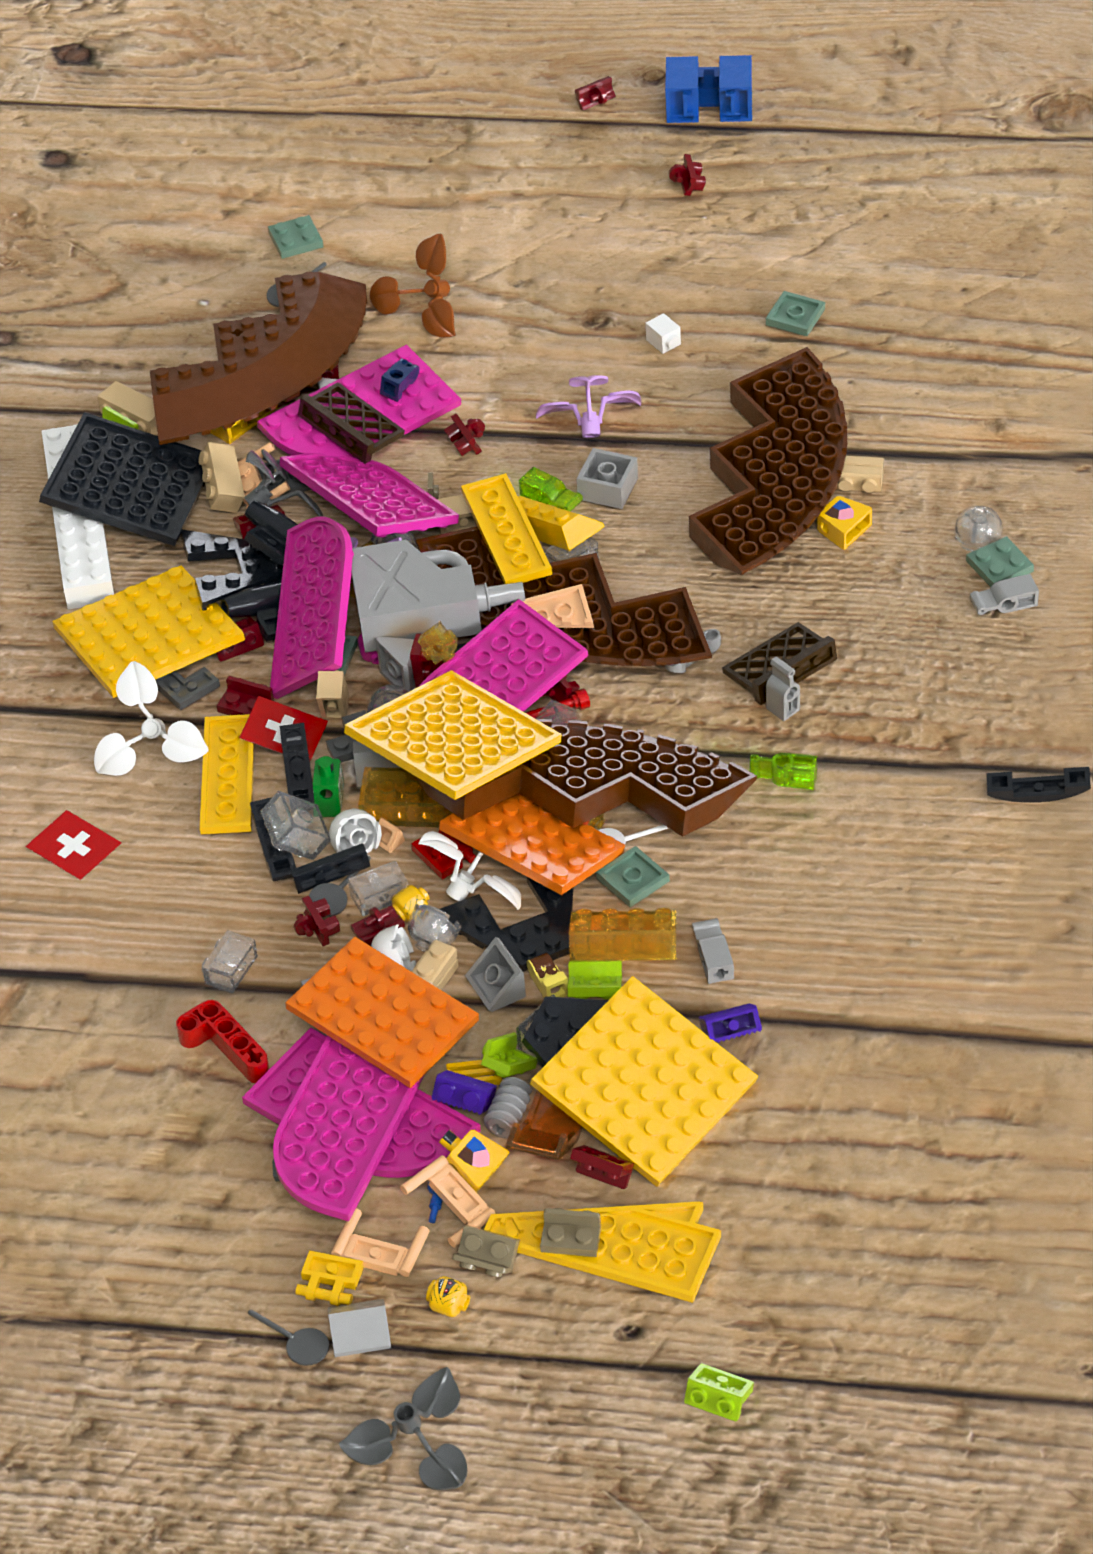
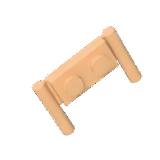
[238,442,290,508]
[400,1155,496,1248]
[331,1208,430,1277]

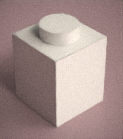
[646,313,681,354]

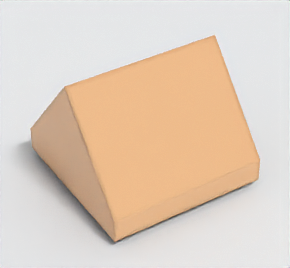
[379,818,405,853]

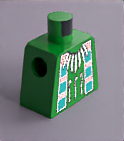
[313,756,344,817]

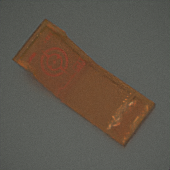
[505,1090,583,1160]

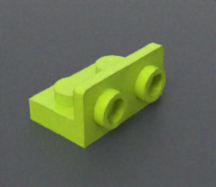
[684,1363,754,1422]

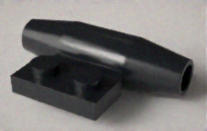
[244,500,298,566]
[220,580,282,642]

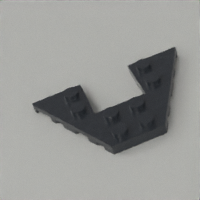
[181,530,283,611]
[432,877,574,972]
[522,996,609,1067]

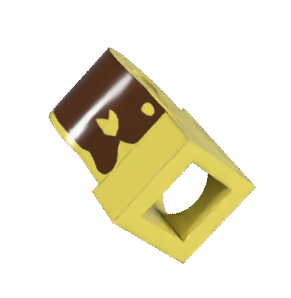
[527,952,568,998]

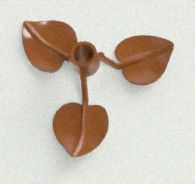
[370,233,456,337]

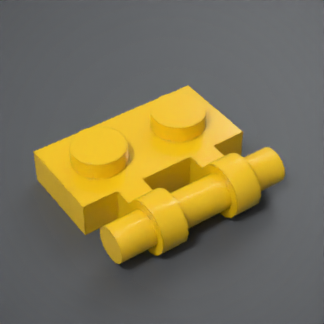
[295,1250,364,1306]

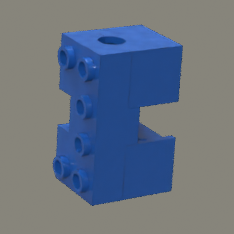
[665,55,752,123]

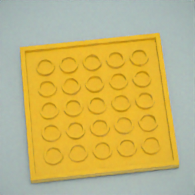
[52,565,245,698]
[344,670,562,800]
[530,976,758,1187]

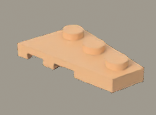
[511,584,594,628]

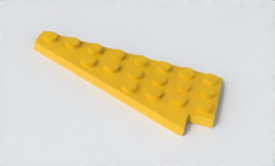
[484,1201,721,1303]

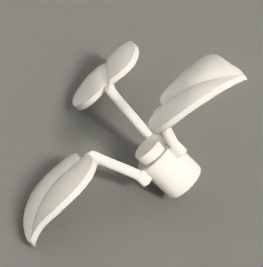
[94,661,209,776]
[419,831,521,910]

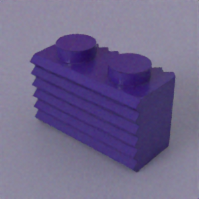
[699,1003,762,1043]
[431,1070,497,1115]

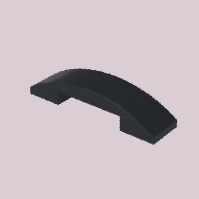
[279,723,315,811]
[986,767,1091,803]
[250,797,296,882]

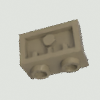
[540,1208,601,1257]
[452,1225,520,1277]

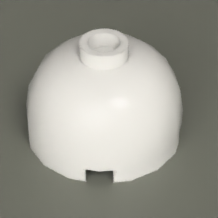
[329,808,382,856]
[371,925,416,971]

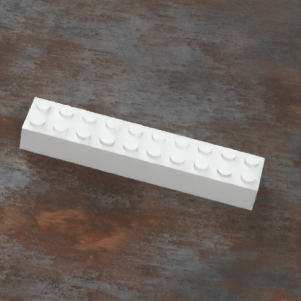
[42,424,114,610]

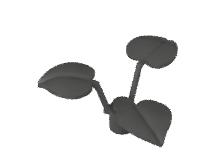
[244,449,324,517]
[339,1367,468,1490]

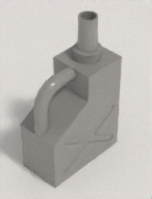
[351,540,525,652]

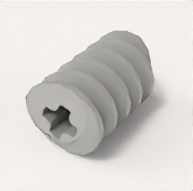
[484,1077,532,1139]

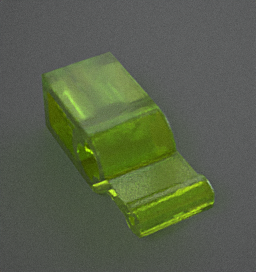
[519,467,583,512]
[750,753,817,790]

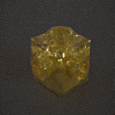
[418,621,458,665]

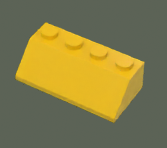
[517,496,604,551]

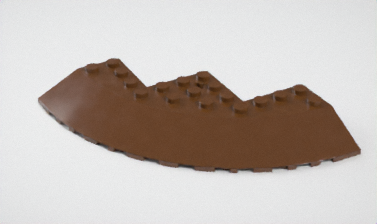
[150,271,367,445]
[689,347,848,575]
[416,526,712,666]
[413,719,757,837]

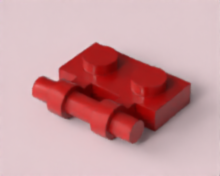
[411,830,476,880]

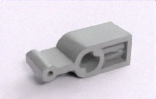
[970,574,1039,615]
[766,656,800,721]
[692,918,734,984]

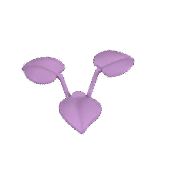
[536,375,641,438]

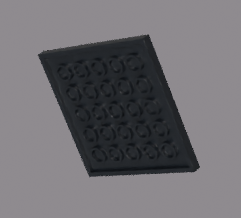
[39,412,205,546]

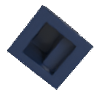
[380,358,420,402]

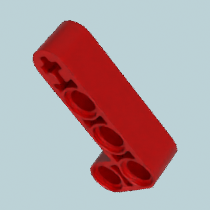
[176,1000,269,1083]

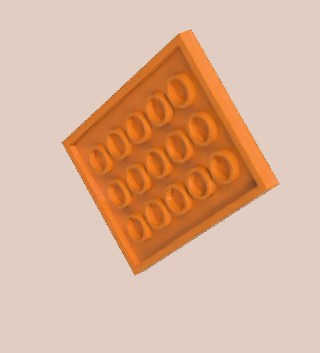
[439,793,625,895]
[285,937,479,1088]

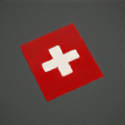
[239,696,328,761]
[25,810,122,880]

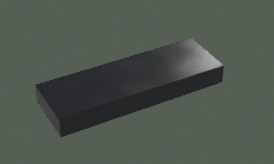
[290,843,371,894]

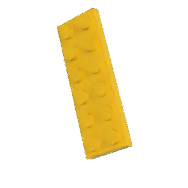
[461,473,552,584]
[200,714,255,835]

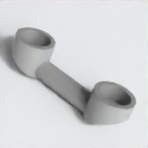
[665,629,722,673]

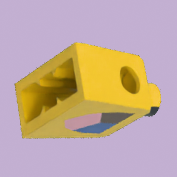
[817,496,872,550]
[439,1130,510,1193]

